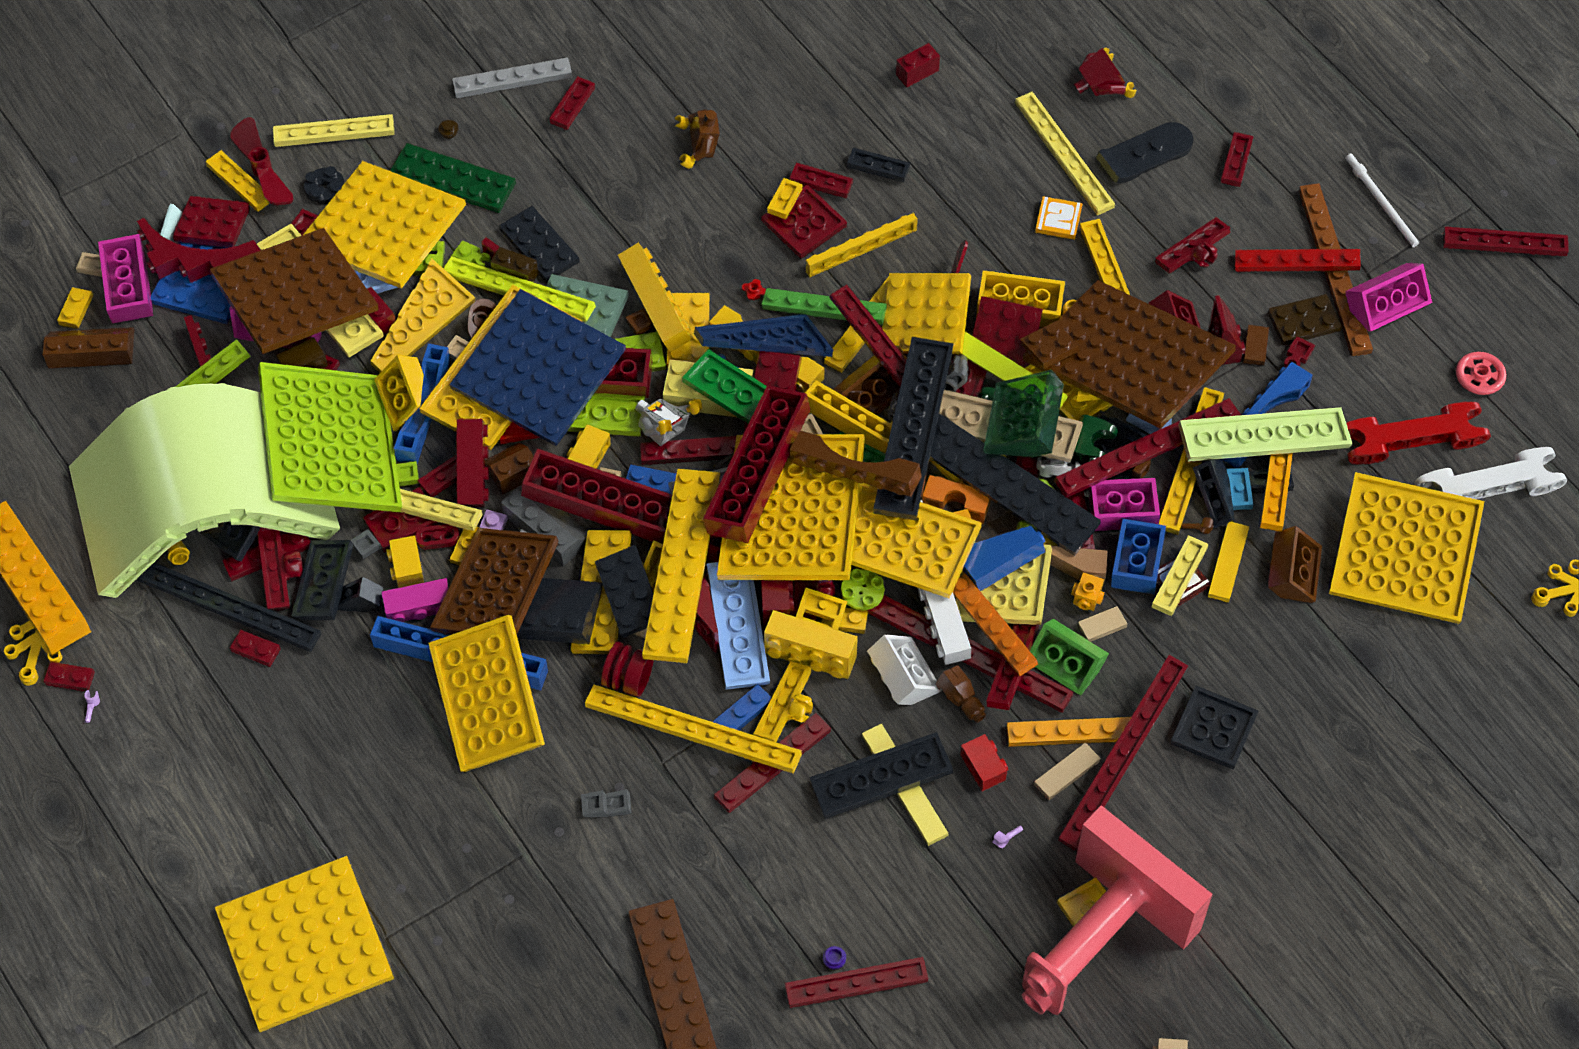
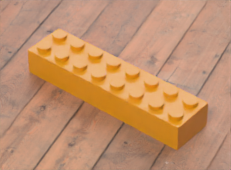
[0,501,91,654]

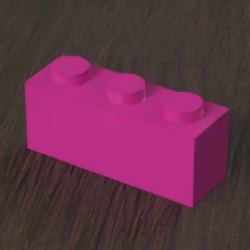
[382,578,449,622]

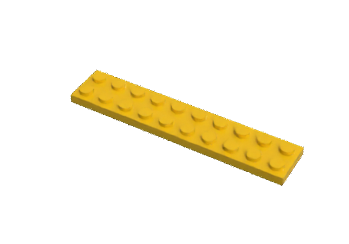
[642,469,721,663]

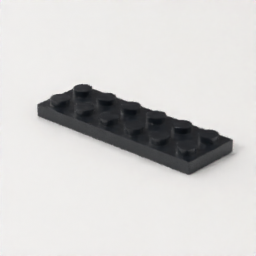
[809,732,953,819]

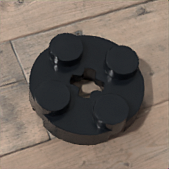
[304,166,345,205]

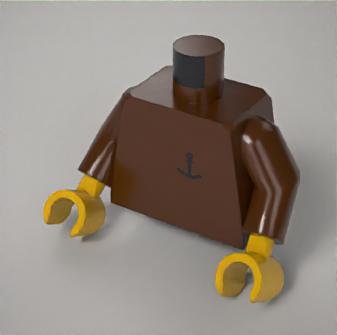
[675,109,719,169]

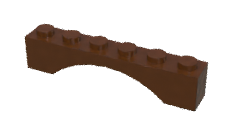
[790,430,921,497]

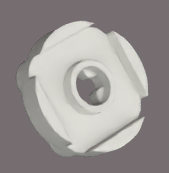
[1036,456,1080,477]

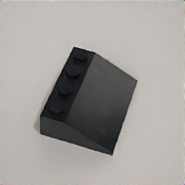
[517,578,603,645]

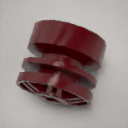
[601,641,654,697]

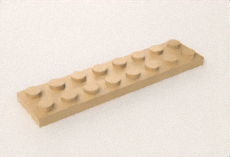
[940,390,1083,462]

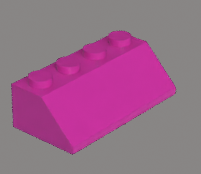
[1345,263,1432,331]

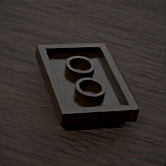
[1268,294,1342,346]

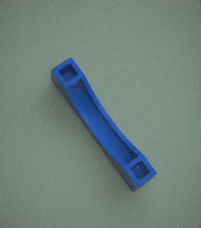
[394,343,450,464]
[1222,362,1313,468]

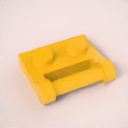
[796,588,848,630]

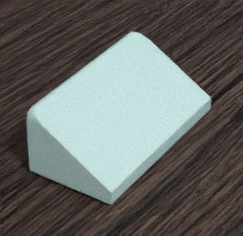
[160,204,183,244]

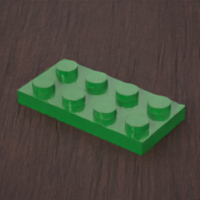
[682,349,767,424]

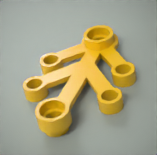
[1531,560,1579,617]
[4,620,62,686]

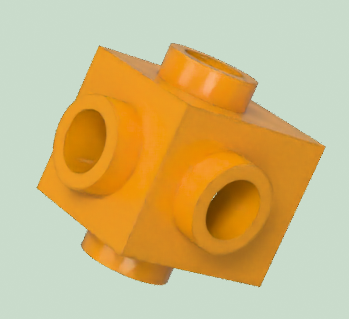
[1071,572,1105,611]

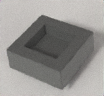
[351,529,381,560]

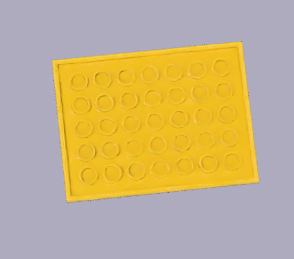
[717,434,865,580]

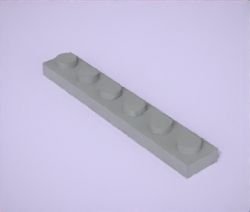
[452,58,572,98]

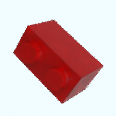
[960,734,1008,791]

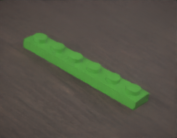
[762,288,887,325]

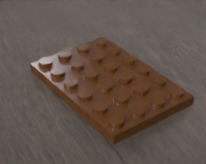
[430,528,559,635]

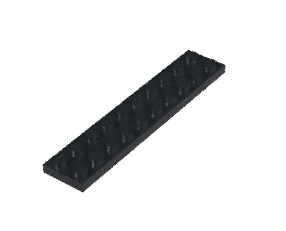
[873,337,954,521]
[930,413,1101,556]

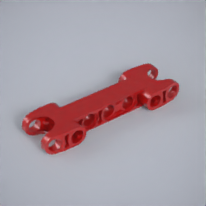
[1346,402,1491,465]

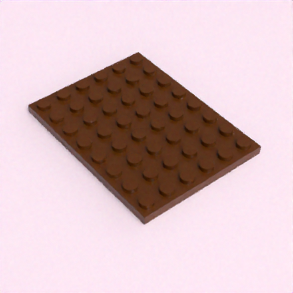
[1023,280,1235,429]

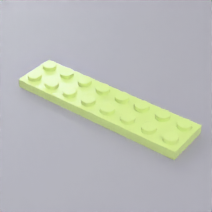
[1178,407,1352,462]

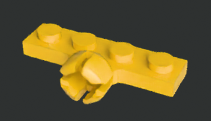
[753,661,813,742]

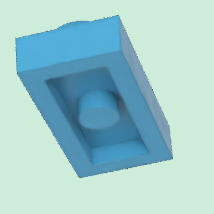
[1226,468,1253,510]

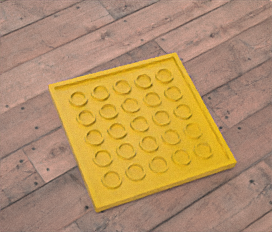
[303,161,466,289]
[1329,472,1485,624]
[215,856,394,1032]

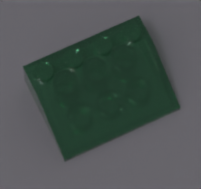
[983,370,1064,457]

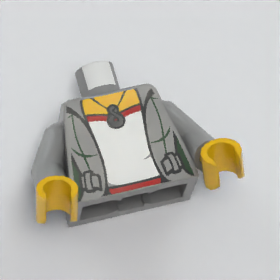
[635,399,703,446]

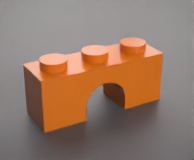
[922,475,991,524]

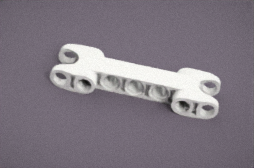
[1414,447,1567,499]

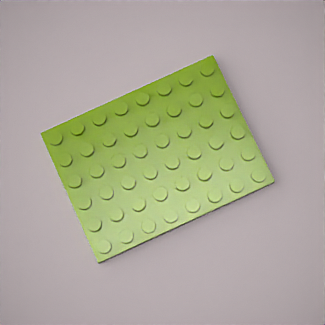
[258,362,402,512]

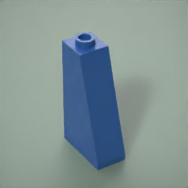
[962,526,1046,591]

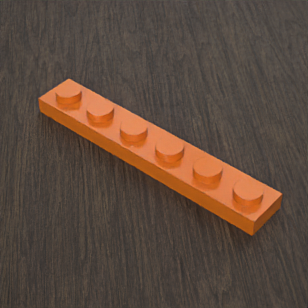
[953,573,1038,676]

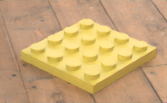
[956,542,1052,625]

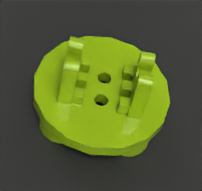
[841,569,885,610]

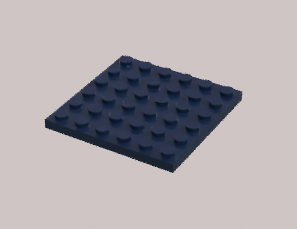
[450,289,626,446]

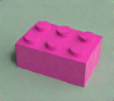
[1088,478,1160,531]

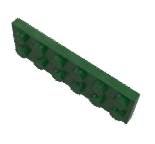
[390,143,516,213]

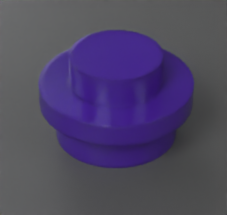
[823,946,846,970]

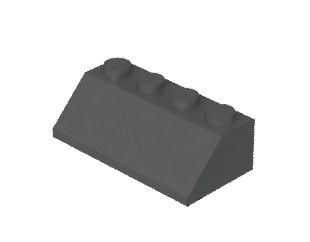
[501,488,588,567]

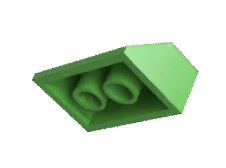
[1030,619,1109,695]

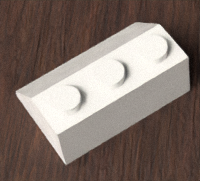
[867,635,942,705]

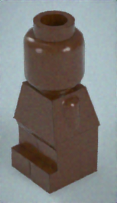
[935,665,986,723]

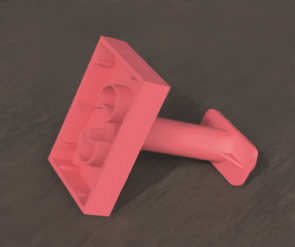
[1022,806,1212,1015]

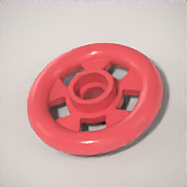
[1456,352,1506,395]

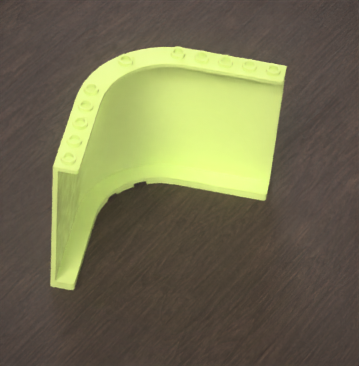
[69,383,340,598]

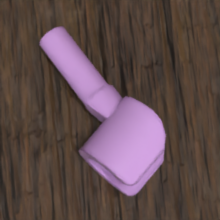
[84,690,100,723]
[992,826,1023,848]

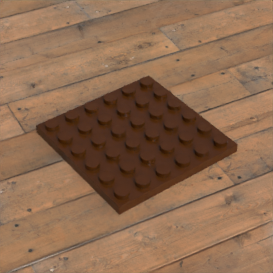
[210,228,378,354]

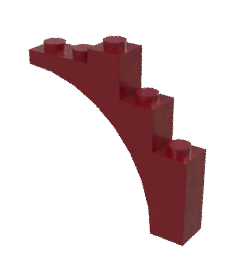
[136,218,261,283]

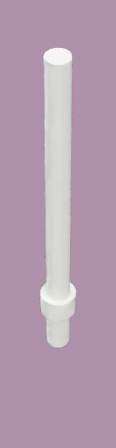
[1345,154,1419,247]

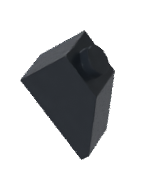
[337,577,383,612]

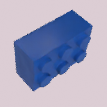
[1111,519,1166,594]

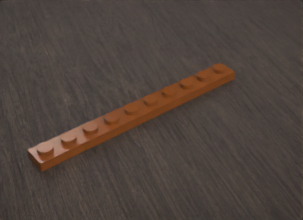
[1299,183,1373,357]

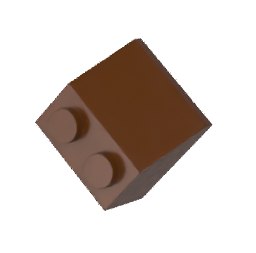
[485,443,534,495]

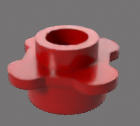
[742,279,766,300]

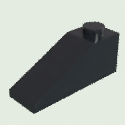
[1193,459,1235,528]

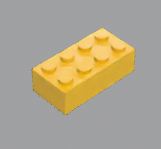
[976,270,1065,327]
[764,610,858,679]

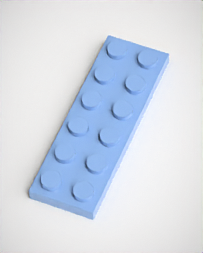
[707,562,770,690]

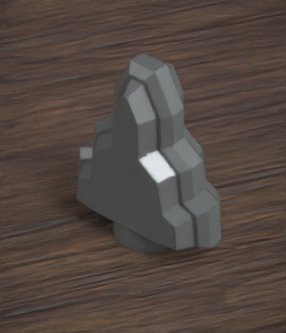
[944,355,968,392]

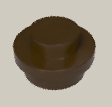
[439,120,459,139]

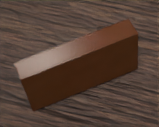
[1243,324,1269,366]

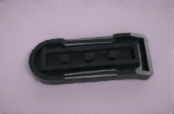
[1096,122,1193,183]

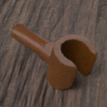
[1182,517,1213,534]

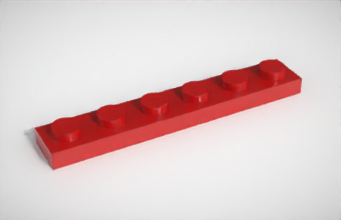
[1235,249,1361,272]

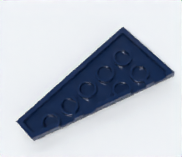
[694,314,834,357]

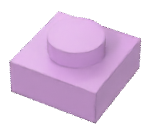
[479,510,508,530]

